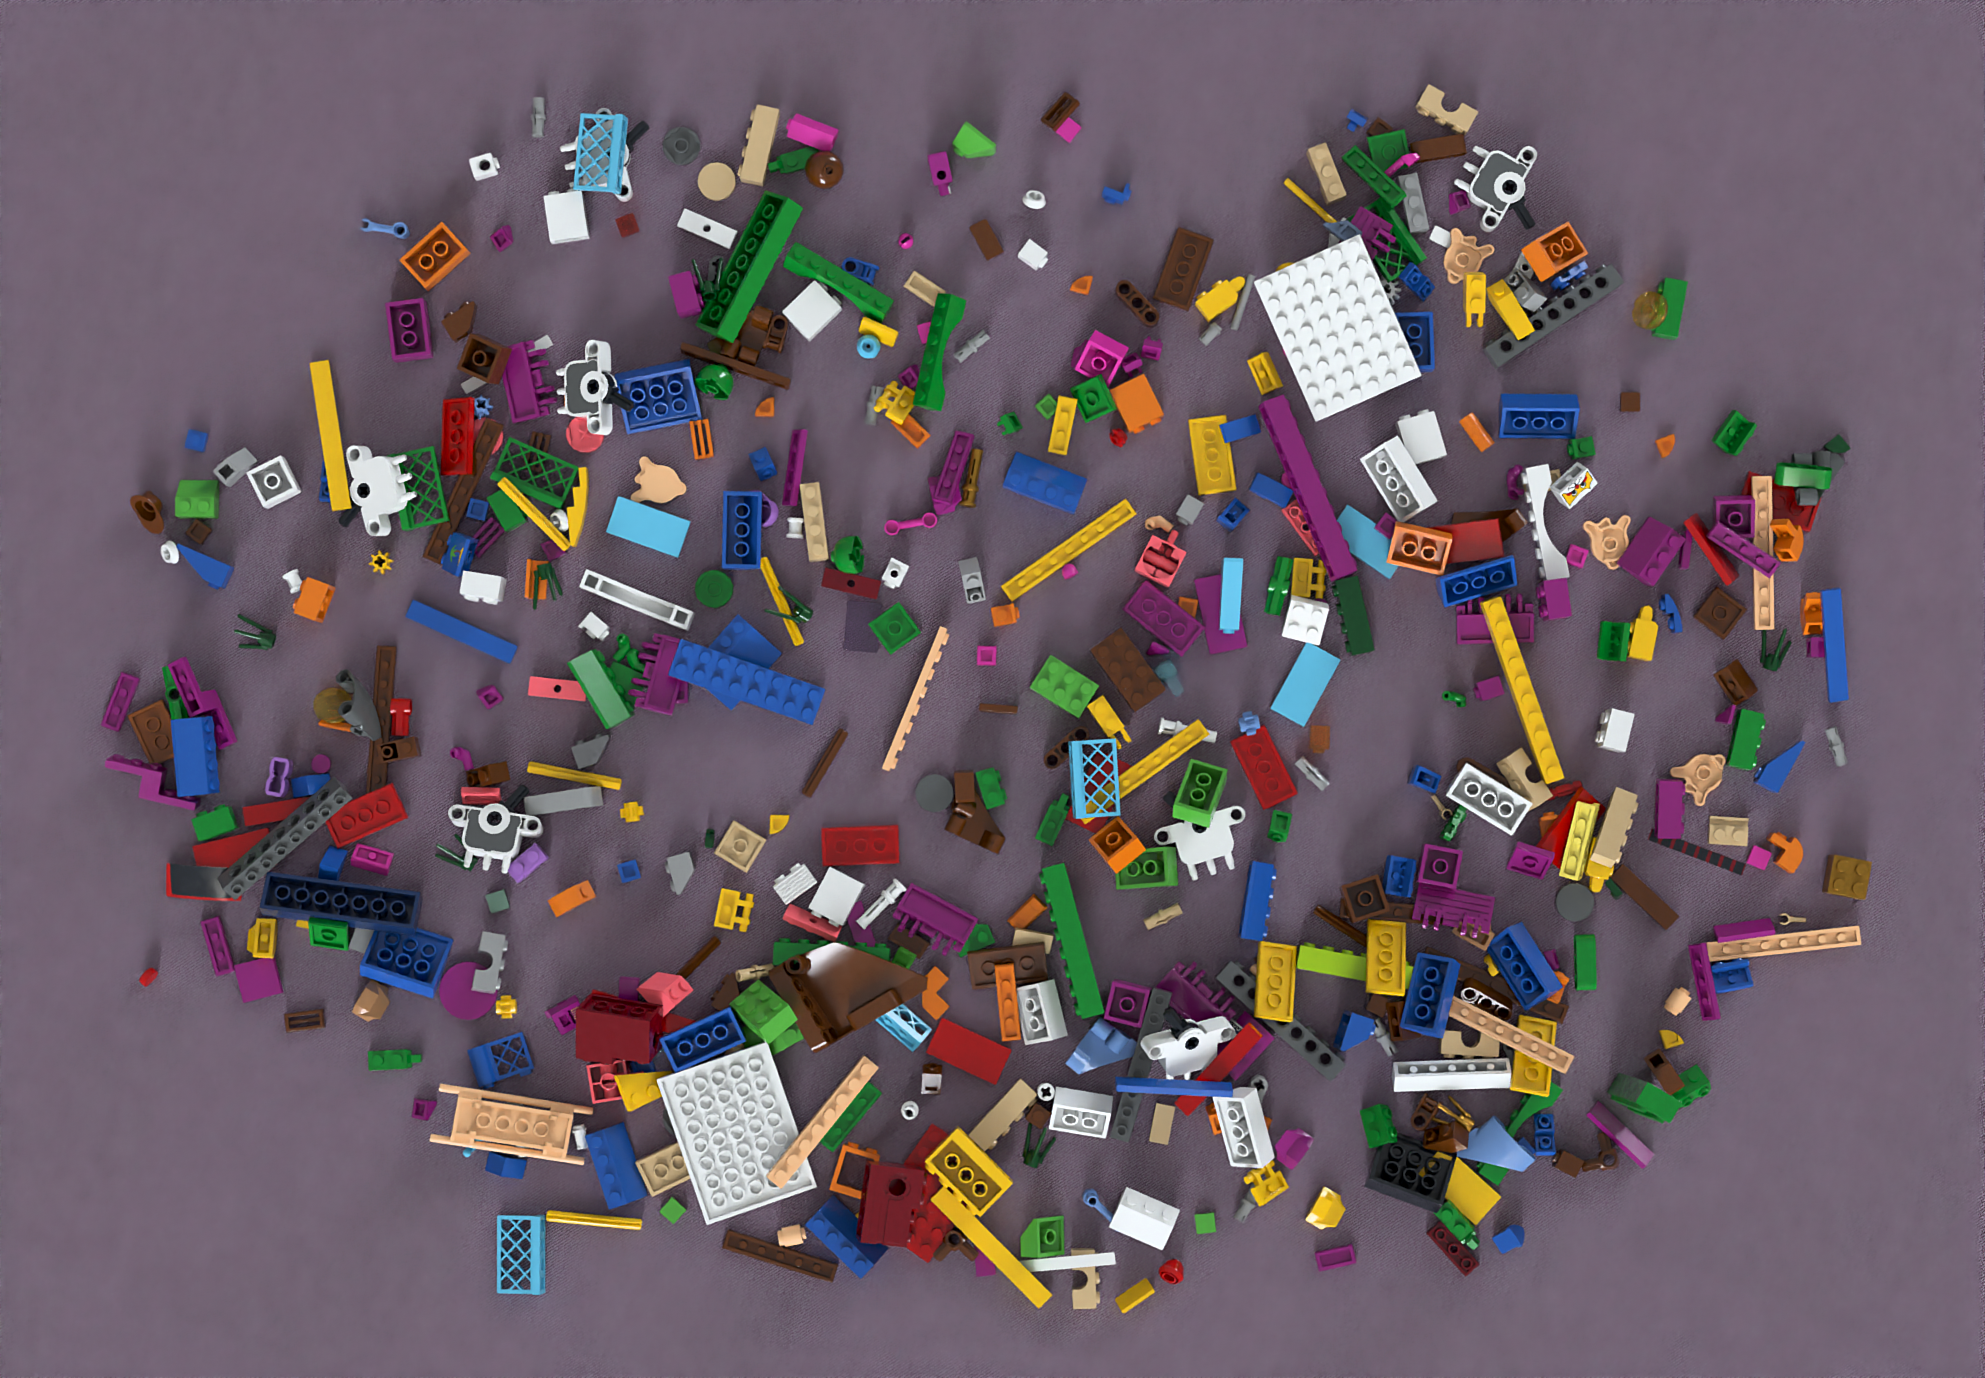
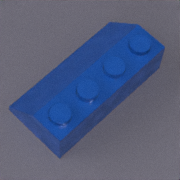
[1499,394,1580,439]
[1003,452,1088,515]
[722,491,762,570]
[1435,555,1518,607]
[170,716,220,797]
[1238,861,1277,941]
[1487,922,1563,1011]
[1400,952,1461,1039]
[659,1006,746,1073]
[1333,1010,1376,1051]
[585,1122,648,1210]
[805,1194,889,1279]

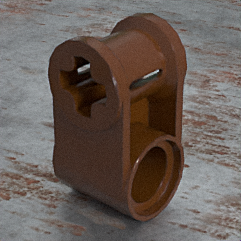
[763,315,789,354]
[1411,1093,1443,1131]

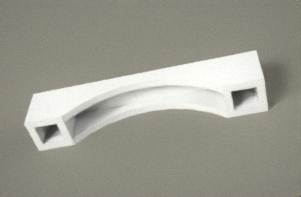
[1521,464,1570,581]
[579,569,695,631]

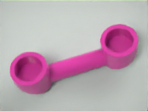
[1384,153,1420,177]
[884,512,937,535]

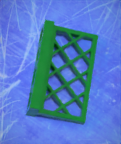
[1346,197,1427,283]
[490,437,579,510]
[387,446,449,531]

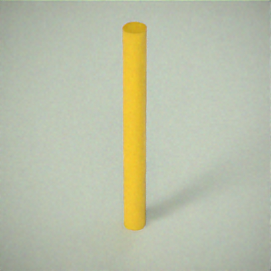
[1283,178,1337,223]

